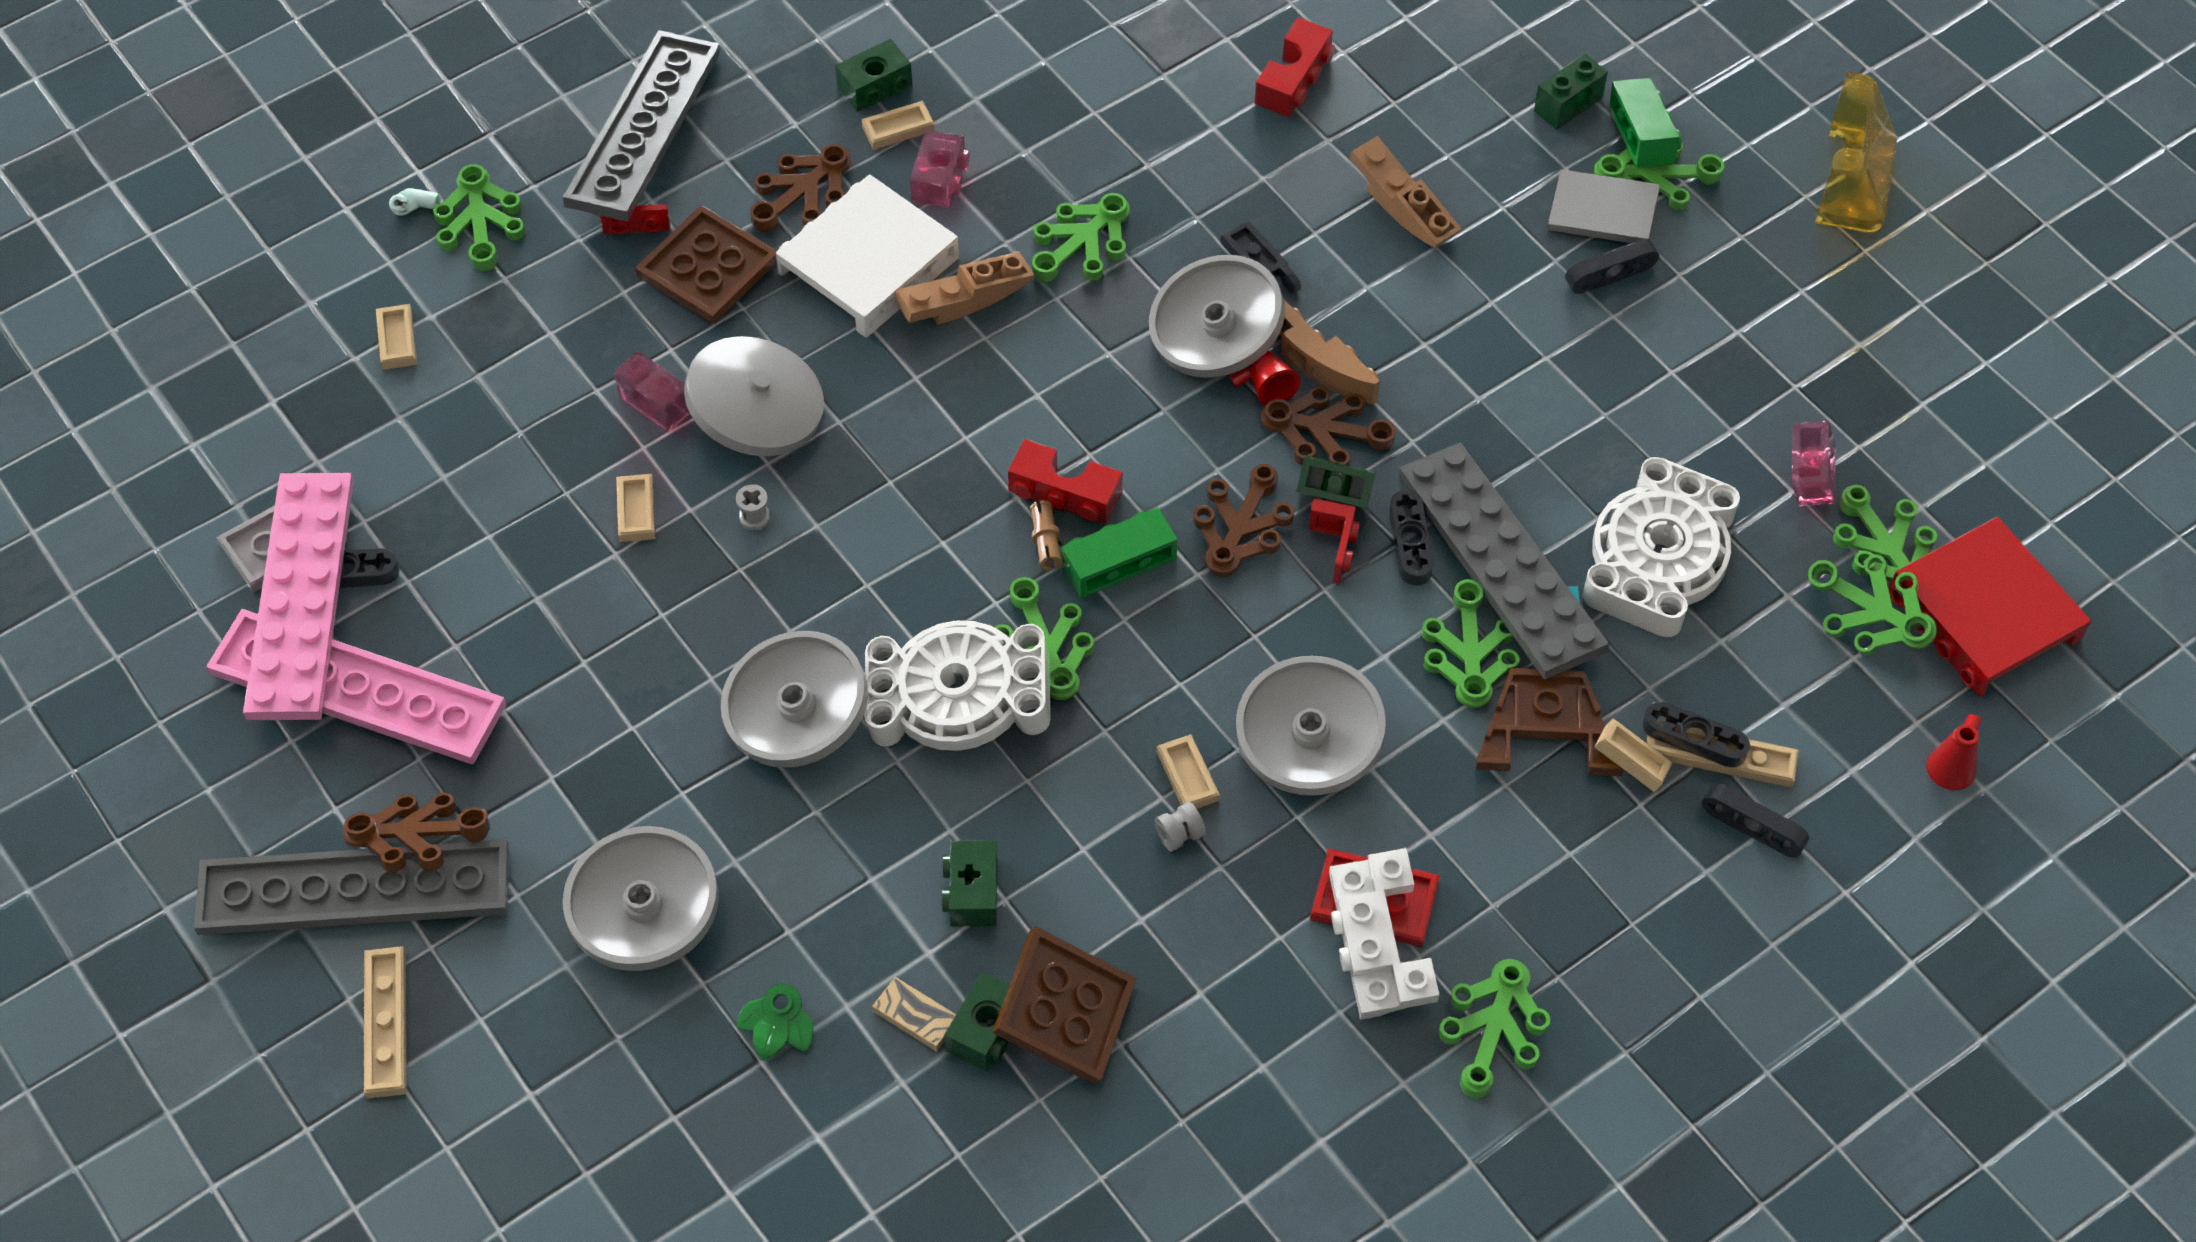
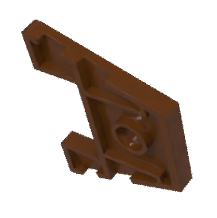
[1476,668,1624,776]

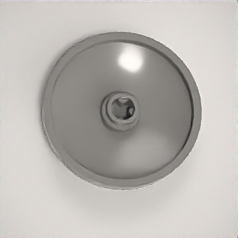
[1149,255,1285,378]
[684,337,824,456]
[721,631,868,767]
[1236,656,1386,795]
[563,826,719,971]

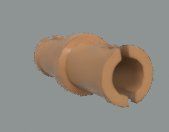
[1030,500,1062,571]

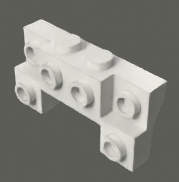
[1329,848,1439,1020]

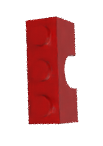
[1254,17,1335,117]
[1008,439,1123,524]

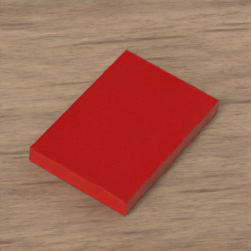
[1310,848,1440,947]

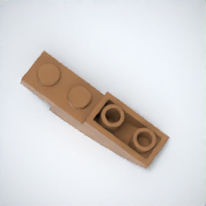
[1349,136,1462,248]
[894,251,1034,325]
[1279,299,1380,405]

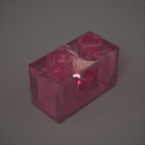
[910,130,970,208]
[614,351,690,432]
[1792,421,1836,506]

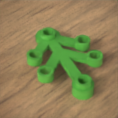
[1593,142,1725,211]
[433,164,525,272]
[1032,193,1130,282]
[1833,485,1937,581]
[1808,554,1937,656]
[994,577,1094,700]
[1422,579,1520,708]
[1439,959,1550,1099]

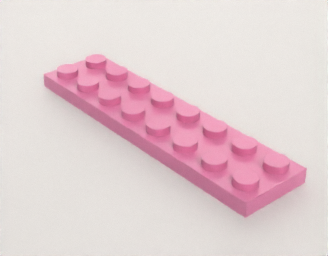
[243,473,354,720]
[206,609,506,765]

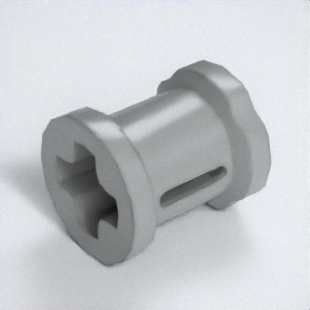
[735,484,770,530]

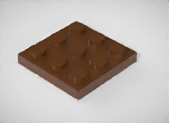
[635,205,777,324]
[992,926,1136,1085]

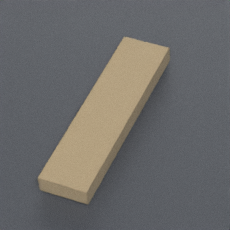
[1646,720,1799,788]
[364,946,407,1099]

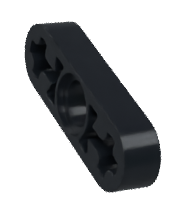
[1565,239,1659,294]
[1389,490,1433,586]
[339,548,400,588]
[1643,702,1750,767]
[1702,784,1809,857]

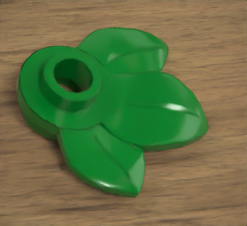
[737,984,814,1060]

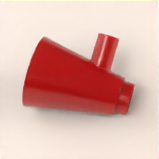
[1229,350,1300,406]
[1926,714,1982,790]

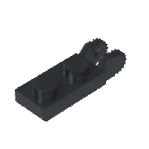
[1220,221,1302,298]

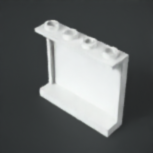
[776,174,959,338]

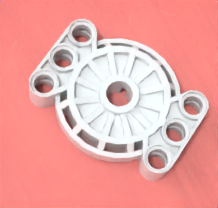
[1582,457,1740,637]
[864,621,1050,751]

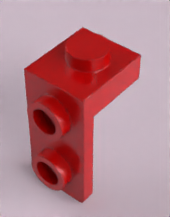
[595,204,670,234]
[1309,499,1360,583]

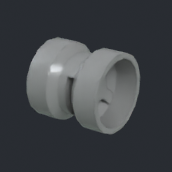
[1155,802,1206,852]

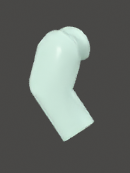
[389,188,441,215]

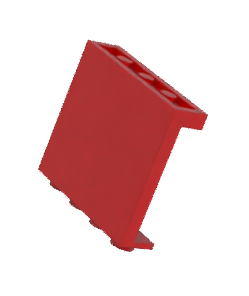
[1889,516,2091,697]

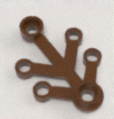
[750,144,851,232]
[1261,386,1396,466]
[1193,464,1294,577]
[342,792,490,873]

